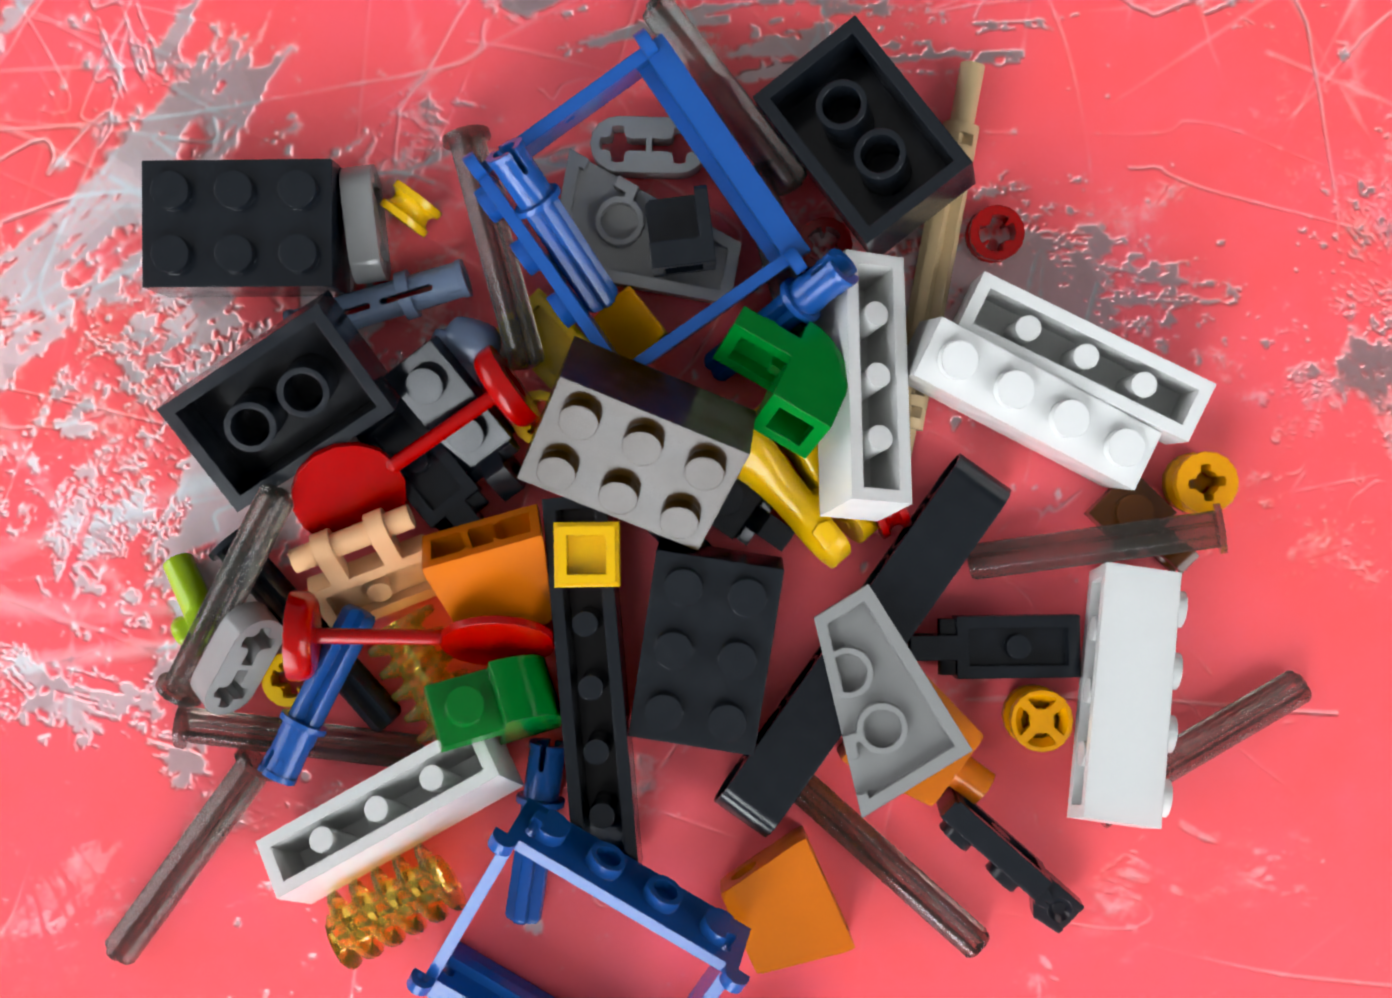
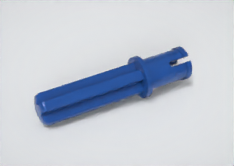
[486,137,618,313]
[704,248,859,381]
[257,604,375,786]
[505,738,565,925]

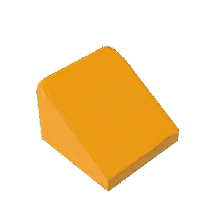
[594,286,668,359]

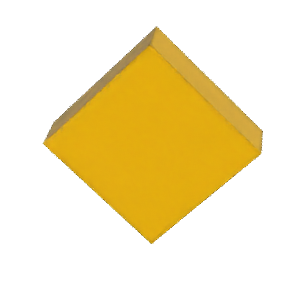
[553,521,621,588]

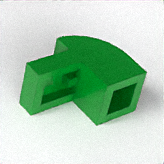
[713,306,848,459]
[424,654,561,753]

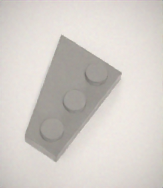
[550,149,742,304]
[814,584,973,818]

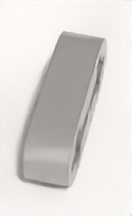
[590,116,703,179]
[339,164,391,284]
[191,601,283,715]

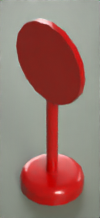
[291,345,541,534]
[282,590,555,681]

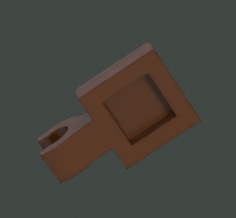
[1084,478,1199,573]

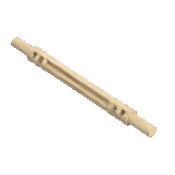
[906,61,985,457]

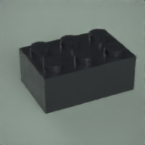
[753,15,976,254]
[142,159,350,298]
[157,290,400,512]
[628,539,784,756]

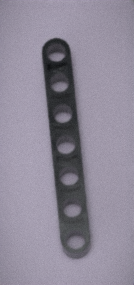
[714,453,1012,838]

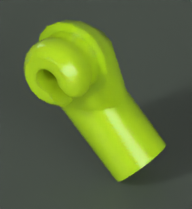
[163,553,217,648]

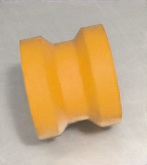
[1161,451,1239,514]
[1001,684,1074,752]

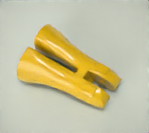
[737,402,878,569]

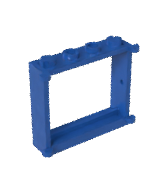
[461,28,811,366]
[406,798,751,998]

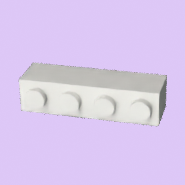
[816,249,913,521]
[952,271,1217,445]
[907,316,1162,490]
[1067,562,1188,829]
[255,736,524,904]

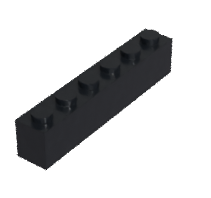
[542,497,643,864]

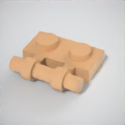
[288,504,437,628]

